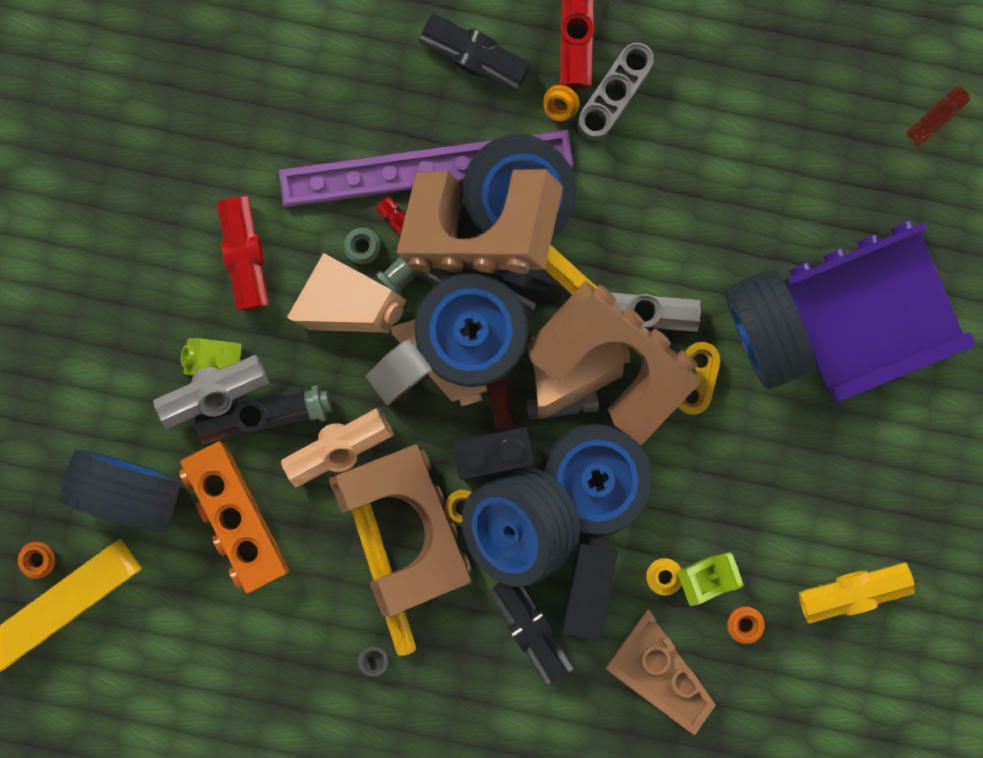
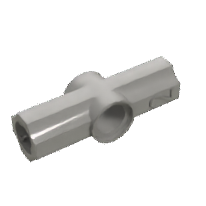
[611,293,701,332]
[153,354,269,429]

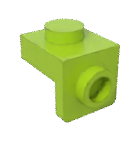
[181,338,242,376]
[677,552,743,606]

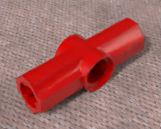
[559,0,594,89]
[217,196,269,311]

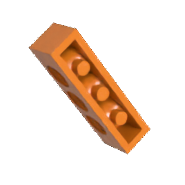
[179,441,290,594]

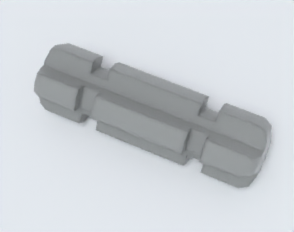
[527,392,599,420]

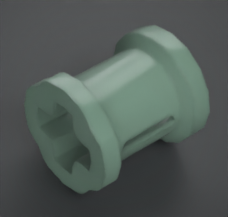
[376,256,424,296]

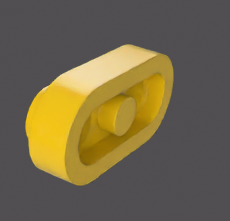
[677,342,720,415]

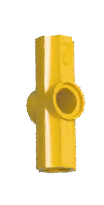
[798,562,915,623]

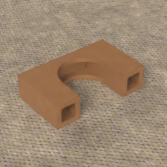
[396,169,563,274]
[526,280,702,445]
[329,444,471,617]

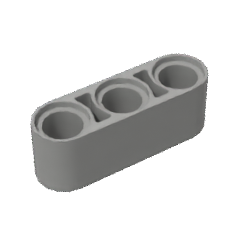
[578,43,653,142]
[365,339,432,406]

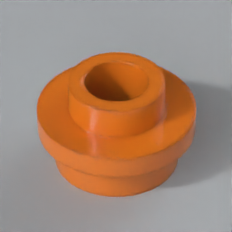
[18,542,56,579]
[727,607,765,644]

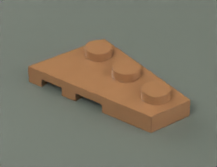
[604,609,716,735]

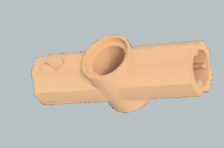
[281,408,394,488]

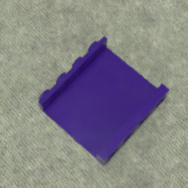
[783,220,976,402]

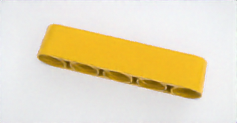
[0,539,143,672]

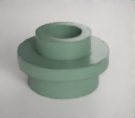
[344,228,381,264]
[304,385,332,422]

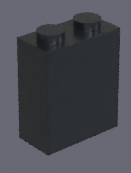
[452,427,534,480]
[560,535,618,641]

